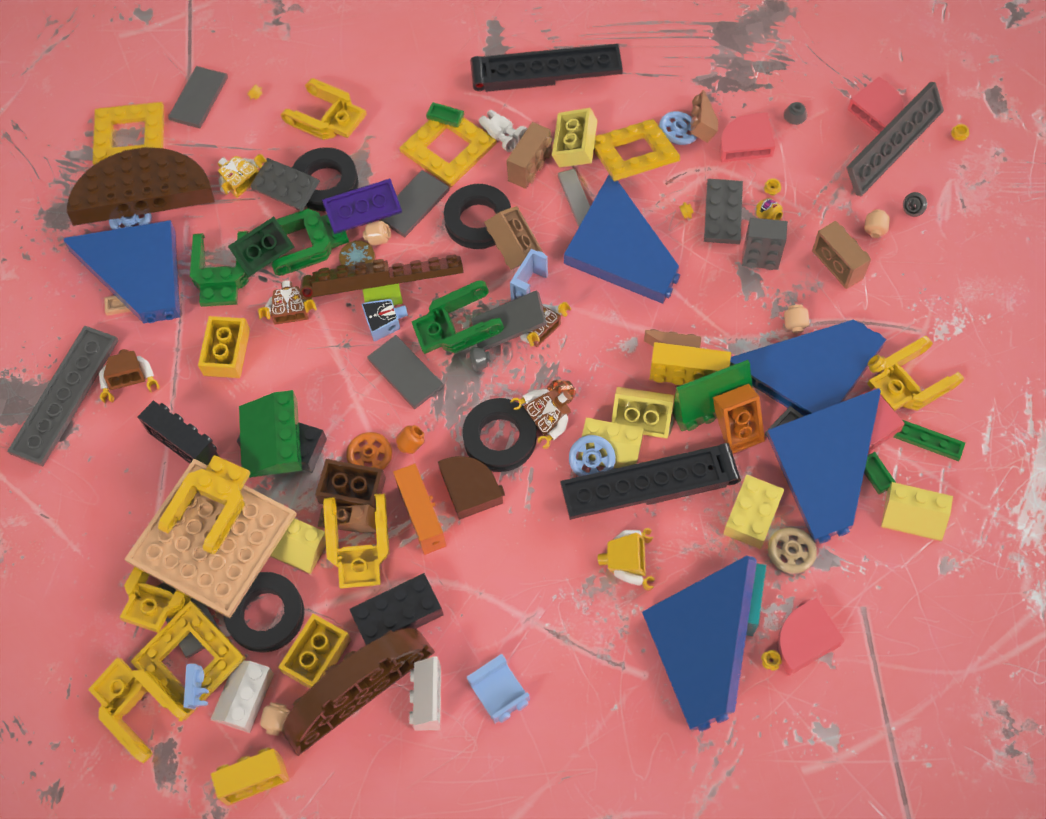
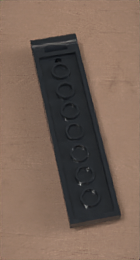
[470,43,623,92]
[560,443,741,520]

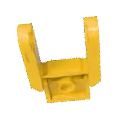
[280,78,367,140]
[867,336,965,411]
[158,455,251,555]
[323,493,390,588]
[120,566,192,633]
[88,657,190,763]

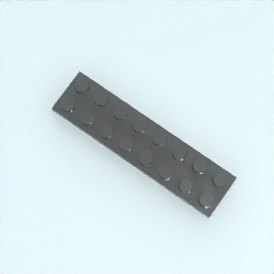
[846,82,944,196]
[7,325,119,467]

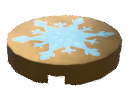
[339,241,375,266]

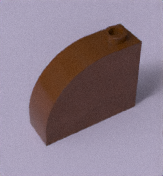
[438,456,505,520]

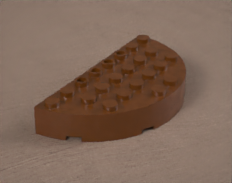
[67,147,215,226]
[282,628,435,756]

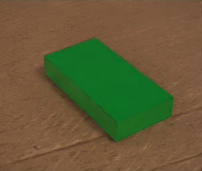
[426,102,464,128]
[864,452,896,495]

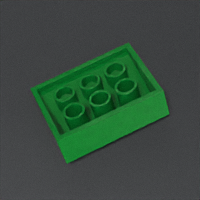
[672,360,753,432]
[239,390,302,478]

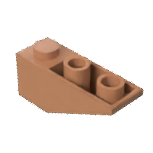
[690,90,718,143]
[644,329,701,348]
[318,505,376,533]

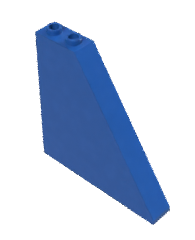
[564,174,680,304]
[64,220,180,324]
[730,319,886,416]
[767,388,881,544]
[642,555,757,732]

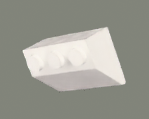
[409,657,441,731]
[210,661,274,733]

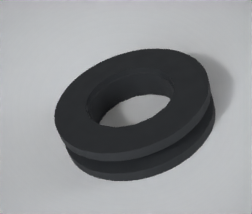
[292,147,359,211]
[444,184,511,249]
[462,398,537,472]
[223,572,304,653]

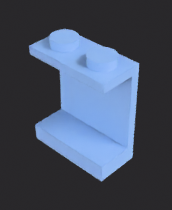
[510,249,548,301]
[467,654,530,723]

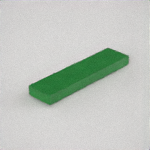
[893,420,966,462]

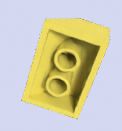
[611,387,674,439]
[578,417,644,469]
[881,482,953,541]
[270,518,326,574]

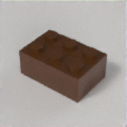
[315,459,386,509]

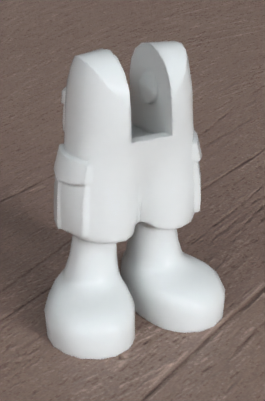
[478,110,528,152]

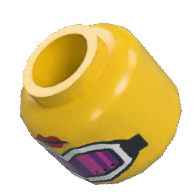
[756,198,783,220]

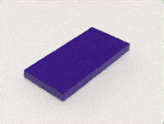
[322,179,402,234]

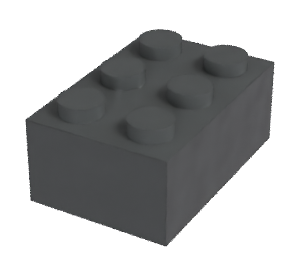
[742,218,788,270]

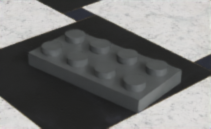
[250,158,320,211]
[704,179,743,244]

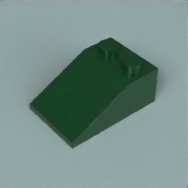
[228,216,295,277]

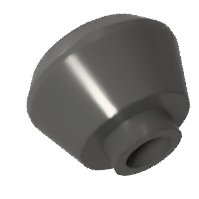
[784,102,807,125]
[903,192,927,217]
[470,347,491,372]

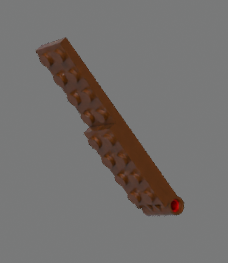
[300,254,464,300]

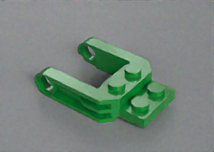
[272,209,349,276]
[190,231,249,307]
[411,280,504,354]

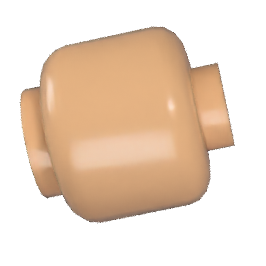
[864,209,890,238]
[363,221,391,246]
[784,305,809,333]
[260,702,290,735]

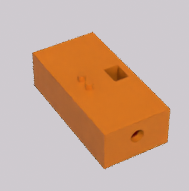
[393,463,446,555]

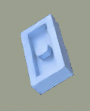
[184,664,209,710]

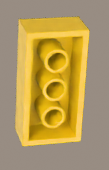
[649,342,731,385]

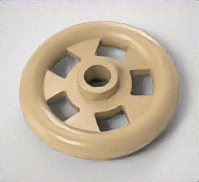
[768,527,817,574]

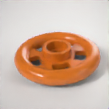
[346,432,392,470]

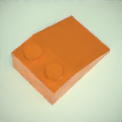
[713,384,765,454]

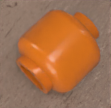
[396,425,425,454]

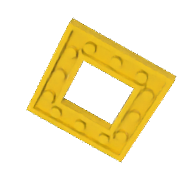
[92,102,164,165]
[399,105,497,187]
[594,119,680,181]
[130,601,246,720]

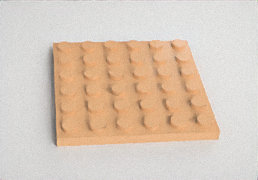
[124,459,297,618]

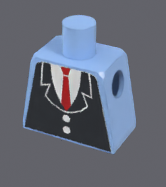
[362,299,408,342]

